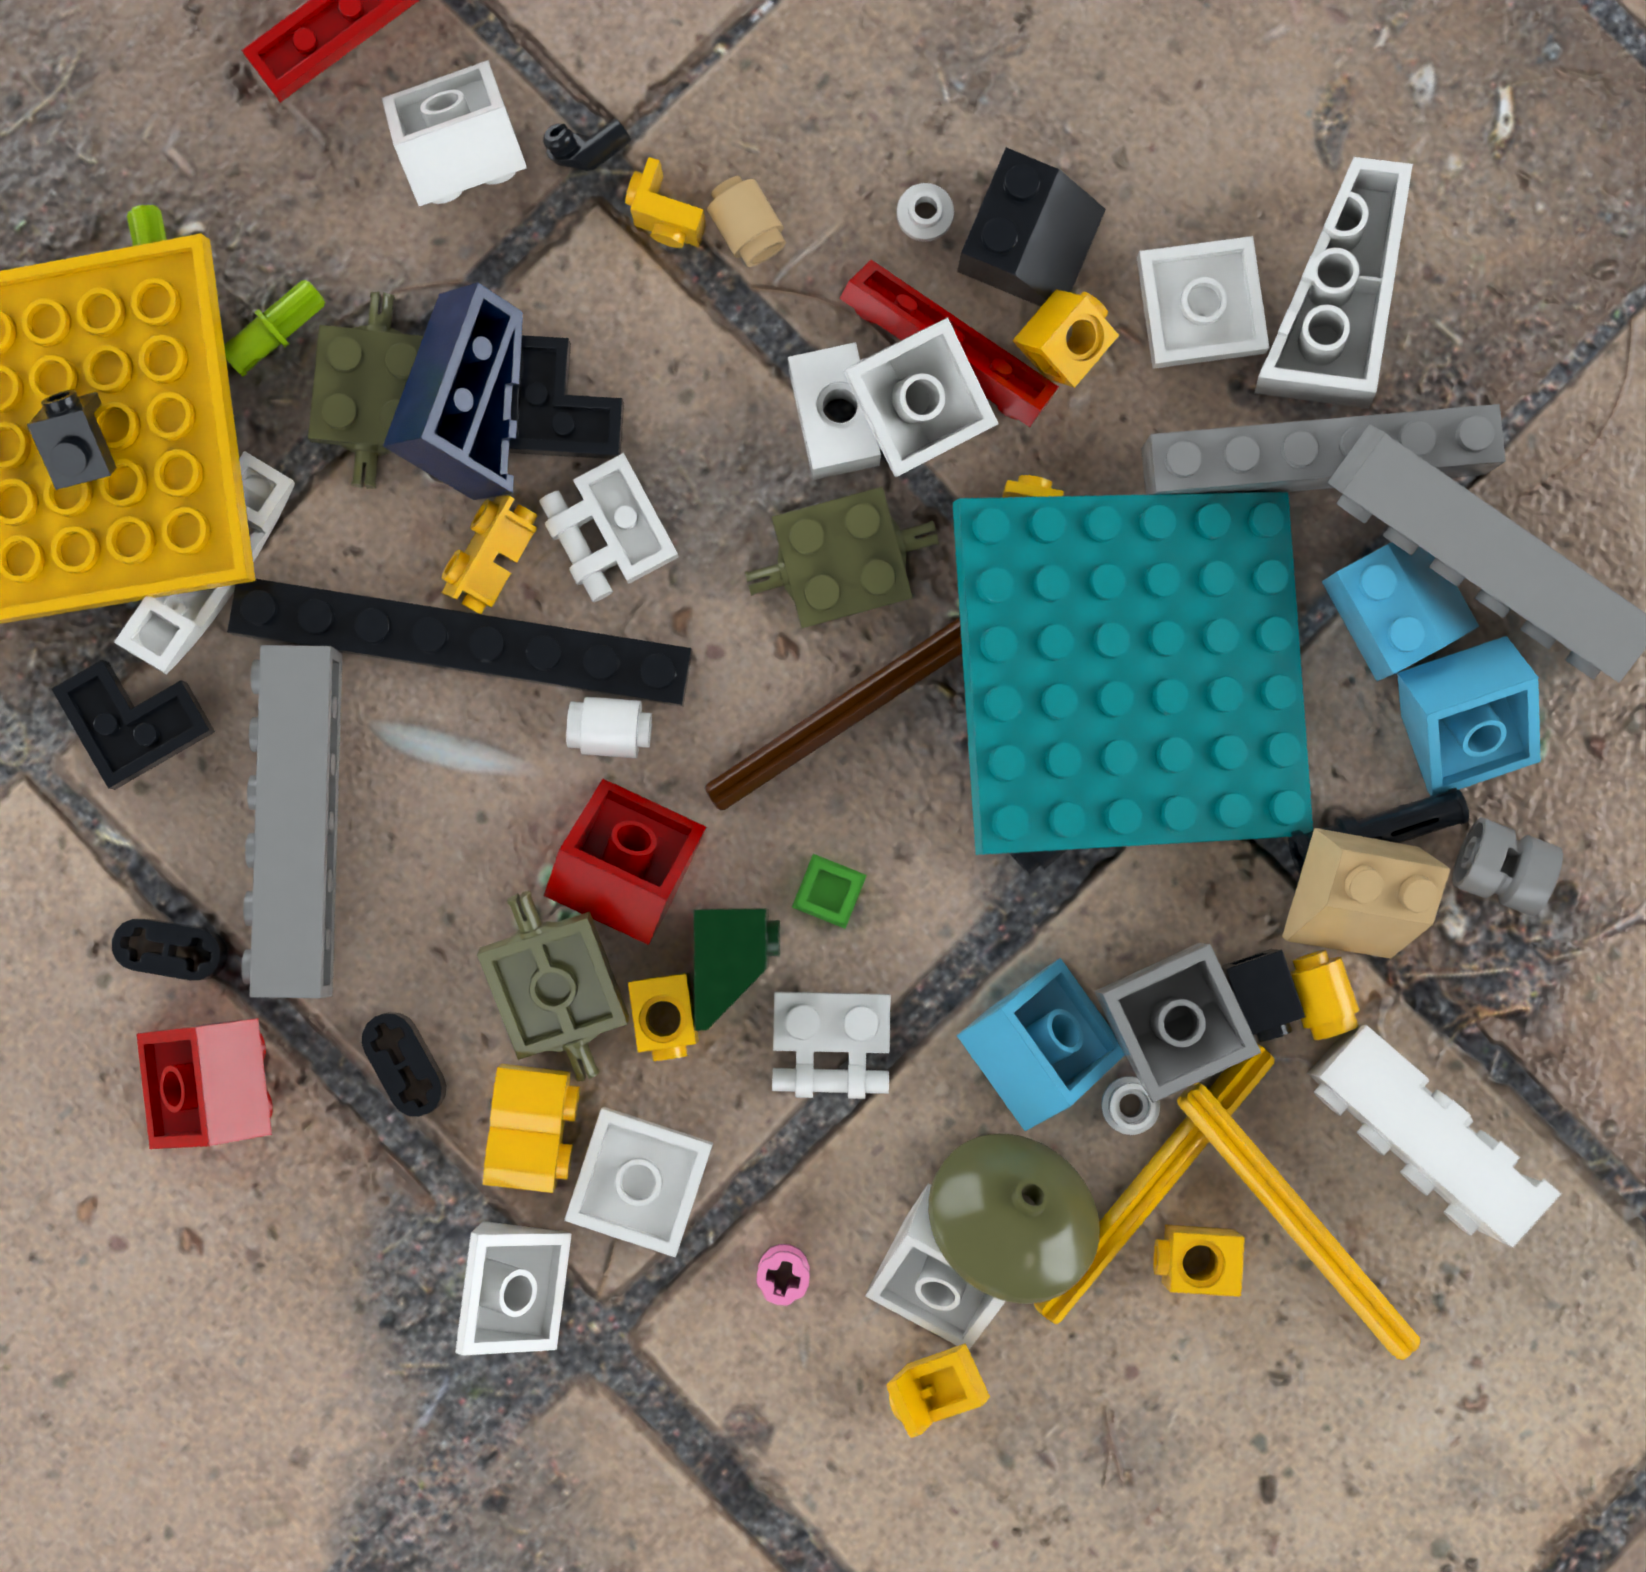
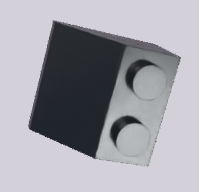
[957,147,1106,307]

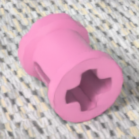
[757,1244,810,1306]

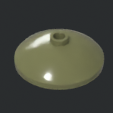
[928,1133,1100,1304]

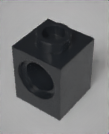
[1221,949,1305,1042]

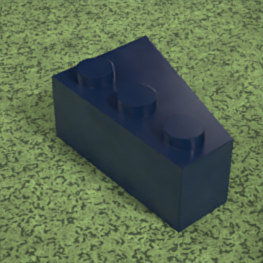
[383,282,523,500]

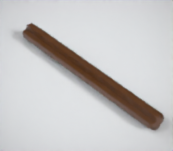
[705,617,962,811]

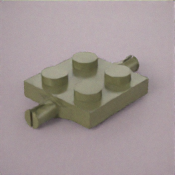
[308,292,423,489]
[745,486,939,629]
[477,891,630,1082]

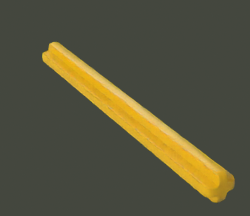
[1034,1043,1275,1324]
[1177,1082,1421,1360]

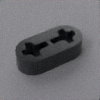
[112,919,228,981]
[361,1012,447,1117]

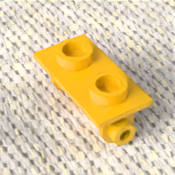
[441,495,538,615]

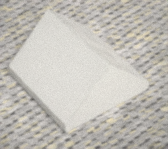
[843,318,999,477]
[455,1221,572,1356]

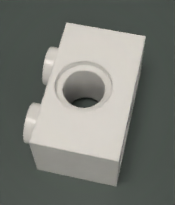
[788,342,881,480]

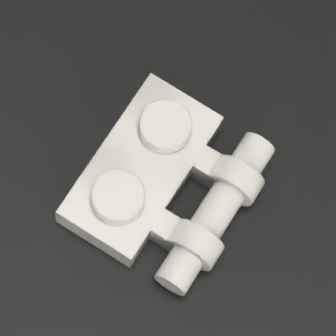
[539,453,679,602]
[772,992,891,1099]

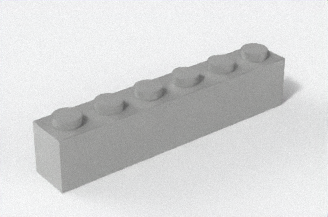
[1141,404,1506,495]
[1327,424,1646,683]
[242,645,342,998]

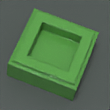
[792,854,867,929]

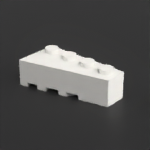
[1255,157,1413,409]
[1307,1023,1561,1248]

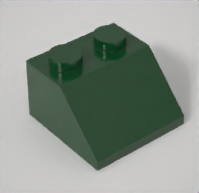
[694,909,780,1031]

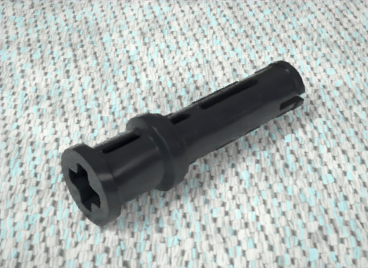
[1288,787,1469,875]

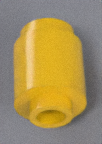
[1290,950,1359,1040]

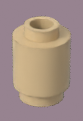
[707,176,786,267]

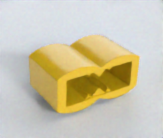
[482,1063,580,1193]

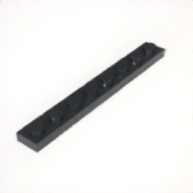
[227,579,693,707]

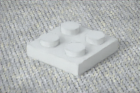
[1137,236,1269,369]
[564,1107,713,1258]

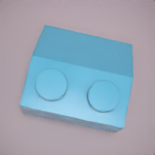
[1322,542,1479,681]
[1397,636,1541,796]
[956,958,1125,1131]

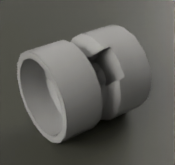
[1452,817,1563,917]

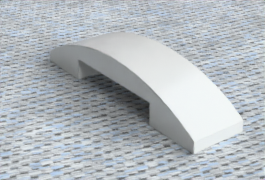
[114,451,295,675]

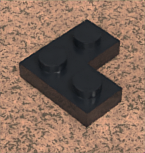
[509,335,624,459]
[52,660,215,790]

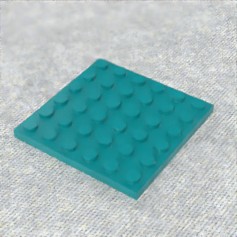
[952,492,1313,855]

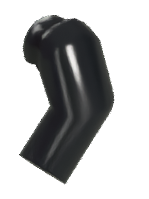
[543,118,632,171]

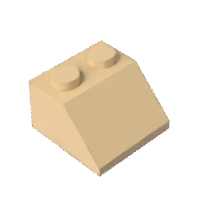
[1282,828,1450,959]

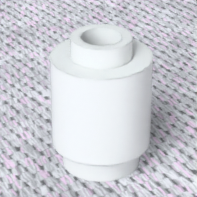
[566,697,652,758]

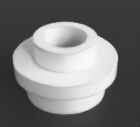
[897,183,954,242]
[1101,1076,1160,1135]

